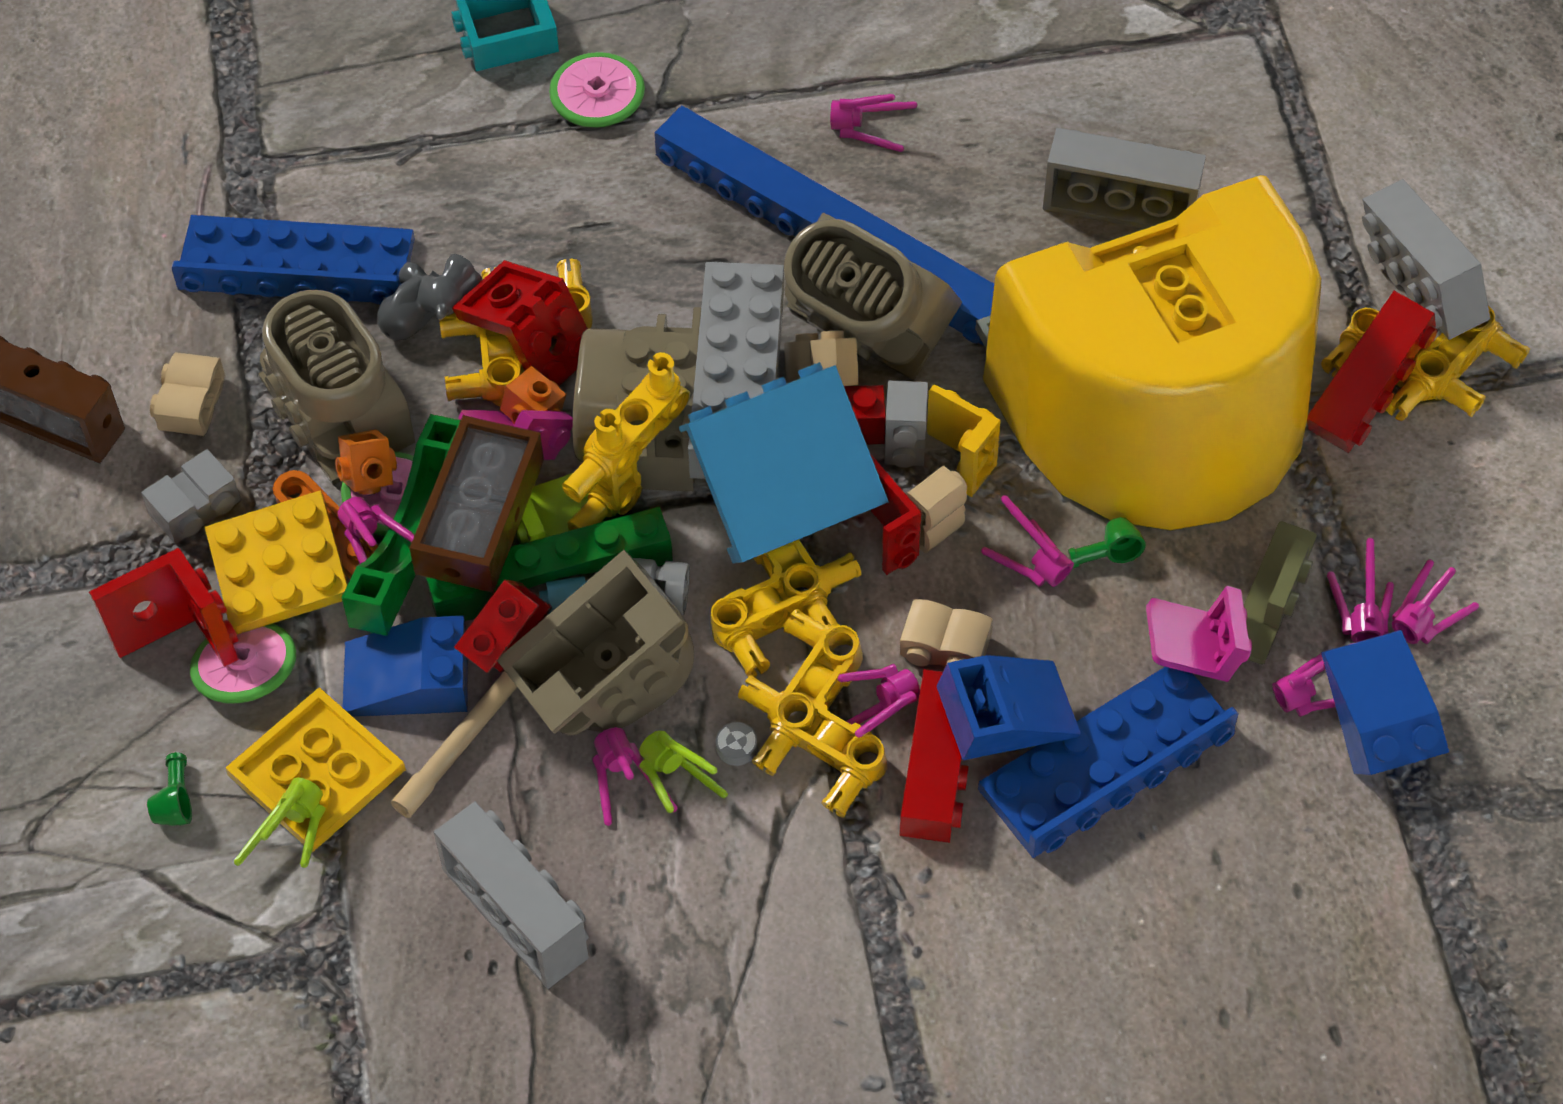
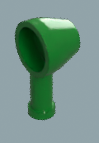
[1068,517,1146,568]
[147,752,192,826]

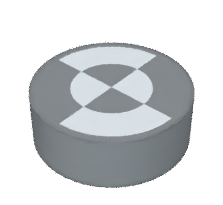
[716,722,758,766]

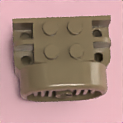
[784,213,962,381]
[258,290,415,485]
[573,307,701,492]
[498,550,694,736]

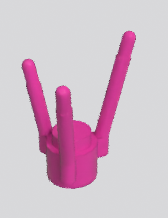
[830,94,918,152]
[981,495,1074,587]
[338,497,414,564]
[1327,538,1394,643]
[1392,559,1479,644]
[1272,643,1352,717]
[838,664,920,738]
[592,727,677,826]

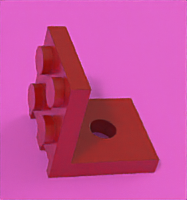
[452,260,588,386]
[89,547,239,667]

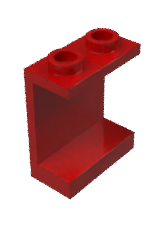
[870,454,921,575]
[454,580,552,673]

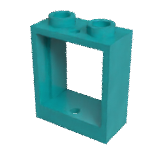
[451,0,559,72]

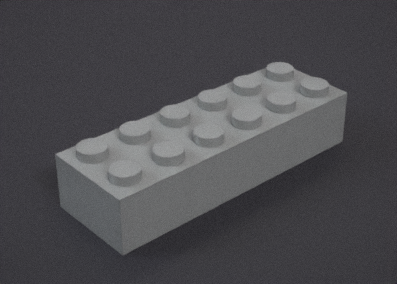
[688,262,784,479]

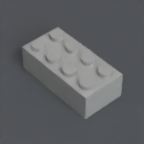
[1043,128,1206,229]
[1362,179,1490,340]
[433,801,589,989]

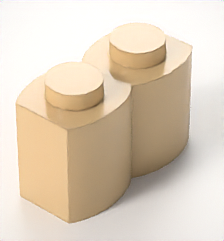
[784,331,859,386]
[150,352,225,436]
[906,465,967,554]
[900,599,993,667]

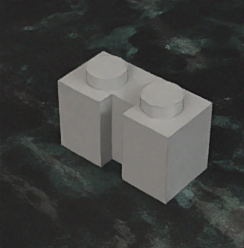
[884,380,928,468]
[141,449,241,544]

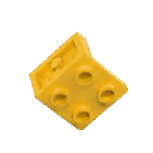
[927,384,1001,497]

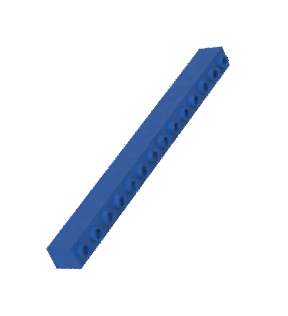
[655,105,994,346]

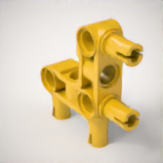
[439,259,593,407]
[1321,306,1530,421]
[562,352,690,531]
[711,539,861,677]
[738,609,887,818]

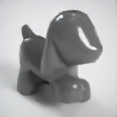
[377,254,483,341]

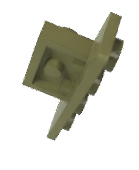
[1244,521,1317,665]

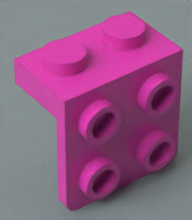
[458,410,573,460]
[1146,586,1252,682]

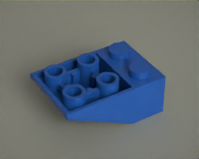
[936,655,1081,760]

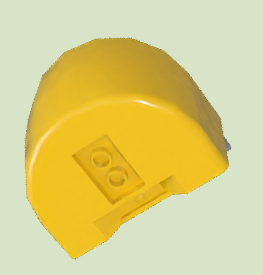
[975,175,1321,530]

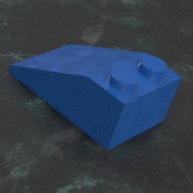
[343,616,468,717]
[1321,630,1449,775]

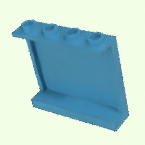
[679,362,889,564]

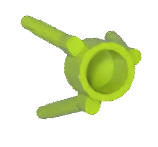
[639,730,728,813]
[234,777,326,868]

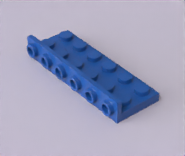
[172,215,415,305]
[978,667,1239,858]

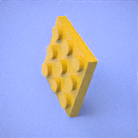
[205,490,348,635]
[225,687,406,853]

